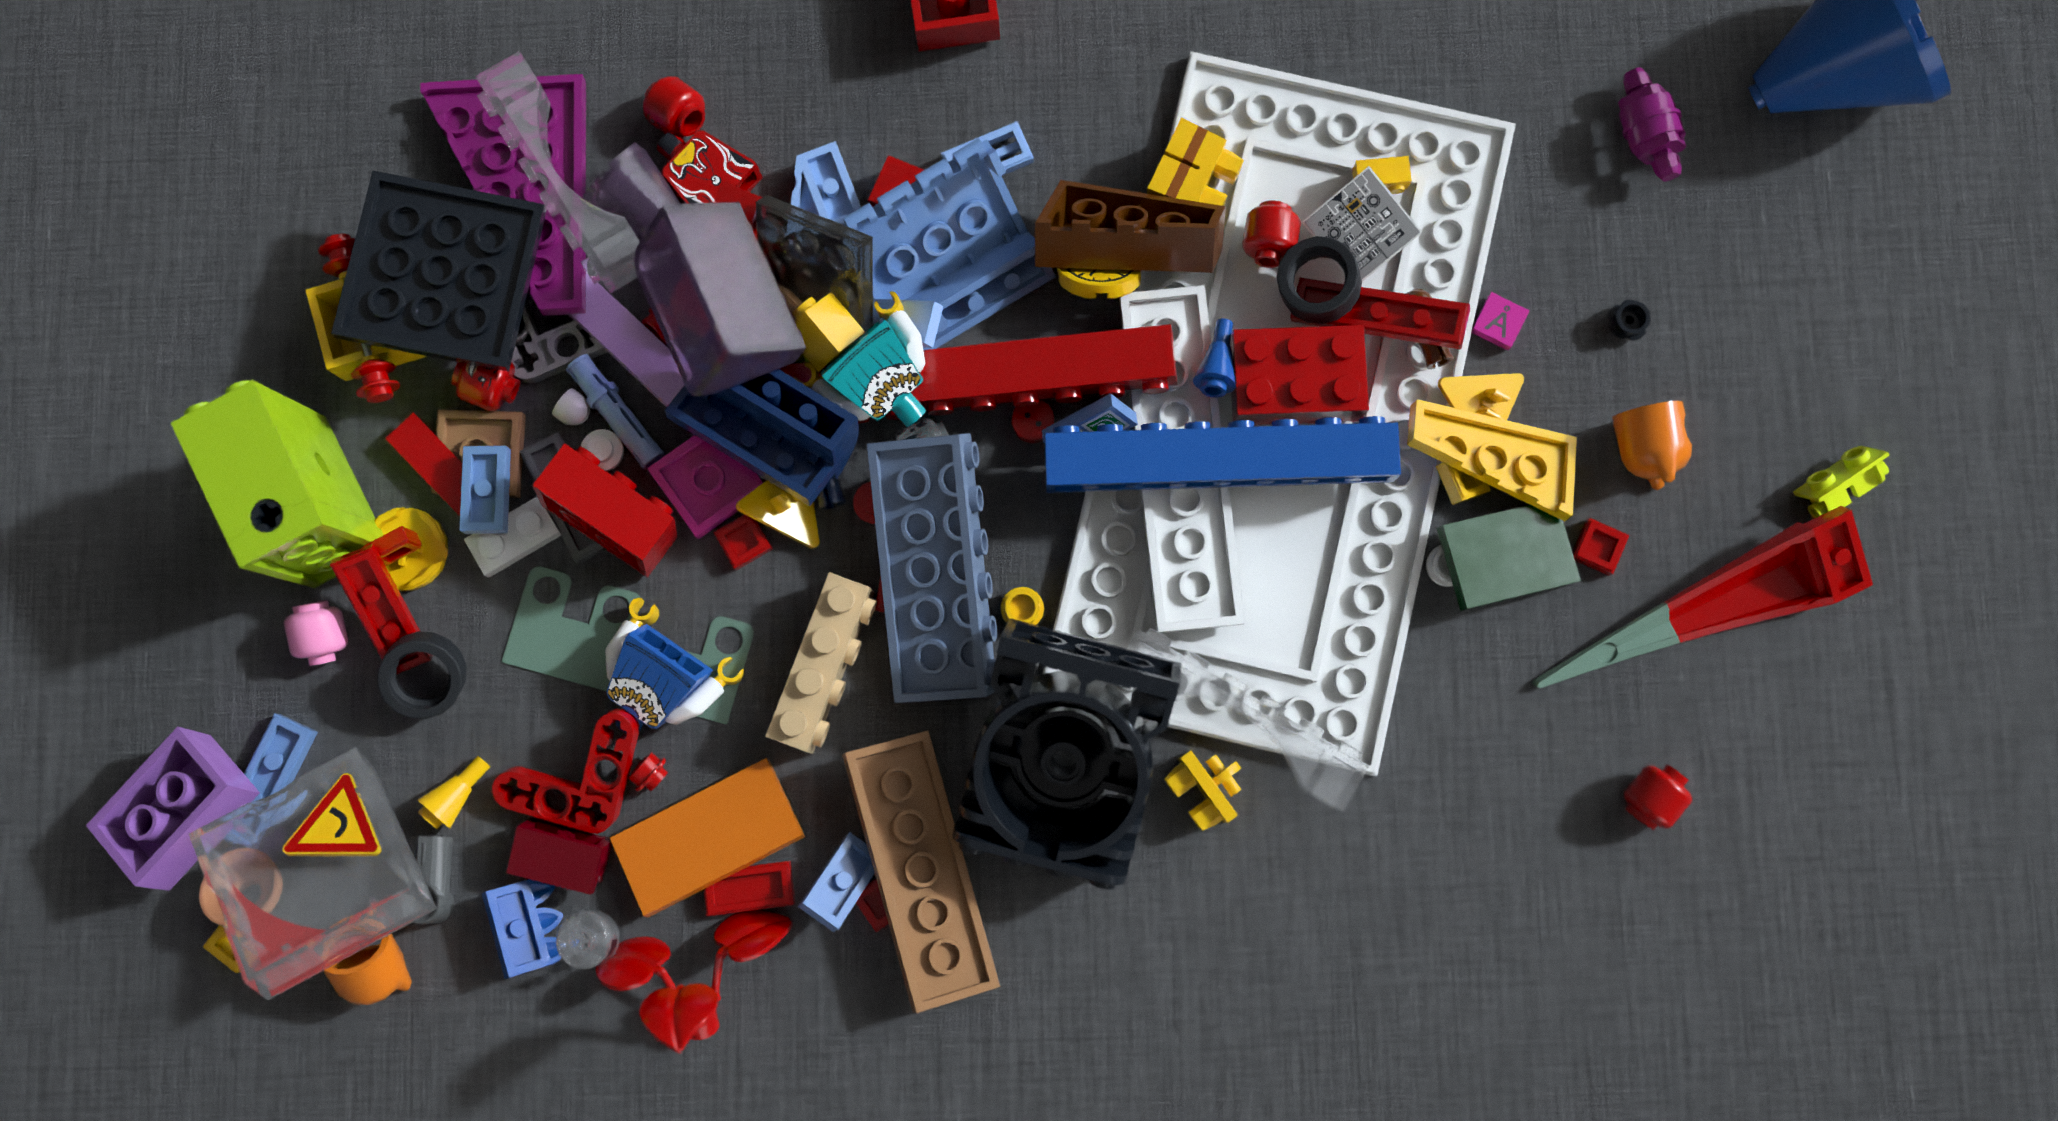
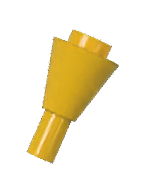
[417,756,490,829]

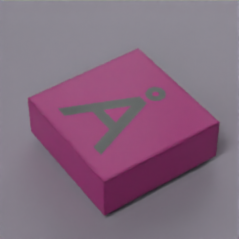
[1471,292,1529,351]

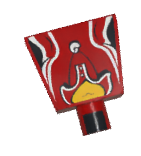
[657,130,763,228]

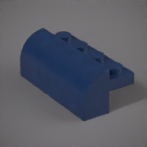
[664,329,859,506]

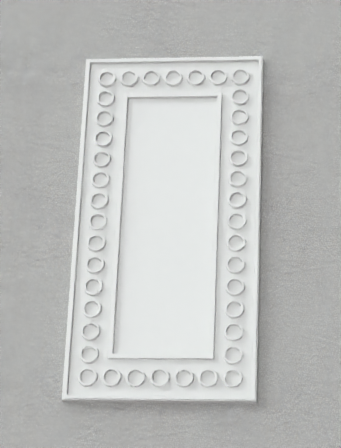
[1043,51,1516,776]

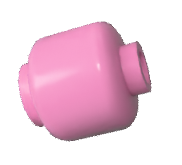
[284,600,348,666]

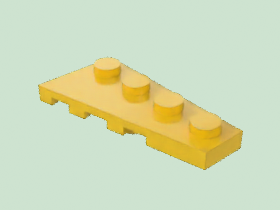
[1407,399,1577,521]

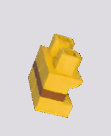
[1147,117,1244,206]

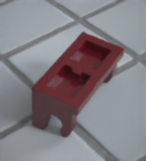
[506,818,613,895]

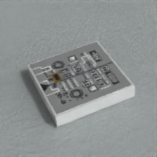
[1302,166,1423,282]

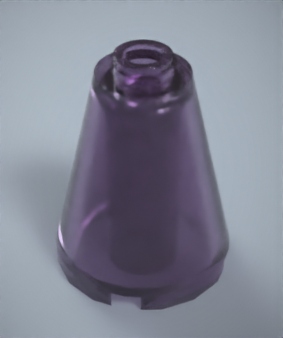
[581,143,700,259]

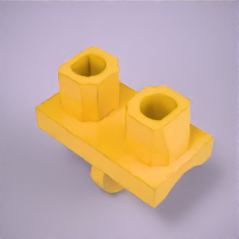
[1164,750,1242,831]

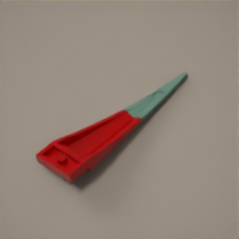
[1532,506,1873,688]

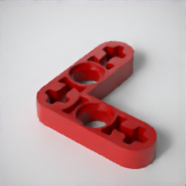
[492,708,639,834]

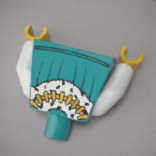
[794,291,926,427]

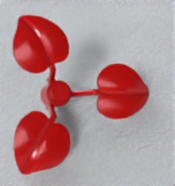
[594,910,793,1054]

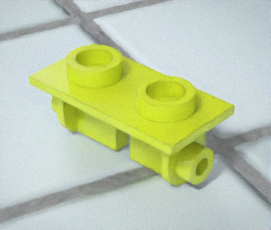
[1793,446,1890,519]

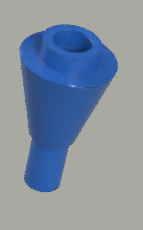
[1193,318,1236,398]

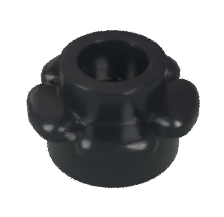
[1608,300,1651,341]

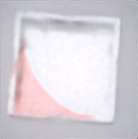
[189,747,437,1000]

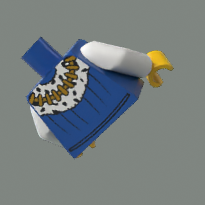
[605,598,744,733]

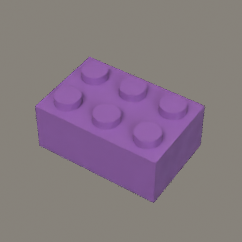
[86,727,260,891]

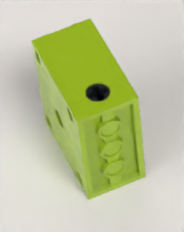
[170,380,383,588]

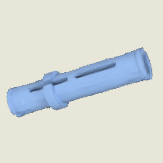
[566,354,665,470]

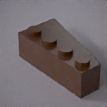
[1035,180,1226,273]

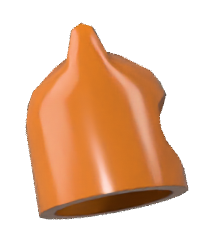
[1612,401,1692,490]
[321,915,412,1005]

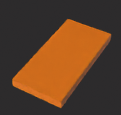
[610,758,805,918]

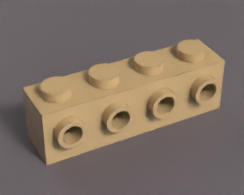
[765,572,877,754]

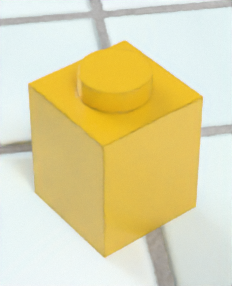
[785,292,865,372]

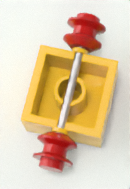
[306,233,426,403]

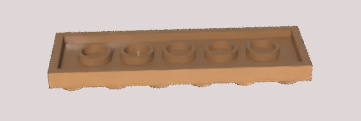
[842,731,1000,1013]

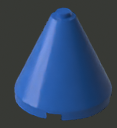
[1748,0,1951,113]

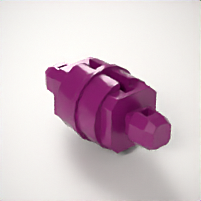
[1618,67,1687,182]

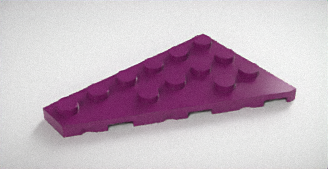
[420,74,586,316]

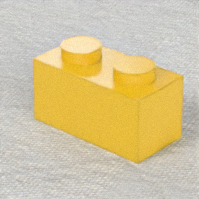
[1352,156,1412,194]

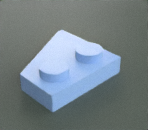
[787,141,861,250]

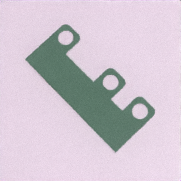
[501,566,754,725]

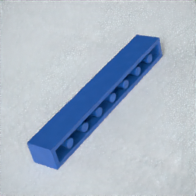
[1045,416,1401,493]

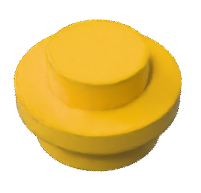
[1001,587,1044,625]

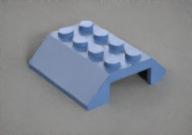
[837,138,1056,350]

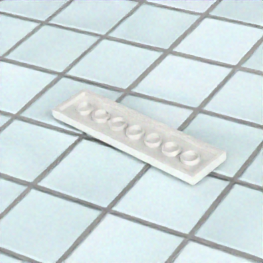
[1119,285,1245,634]

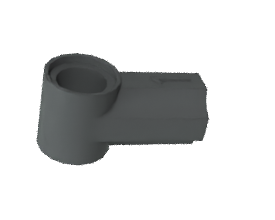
[400,836,455,924]

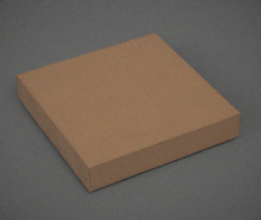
[431,410,526,498]

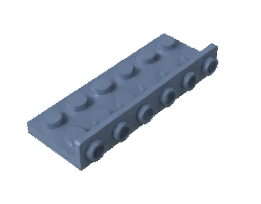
[867,433,997,703]

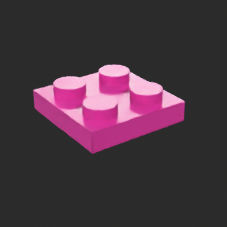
[647,435,763,539]

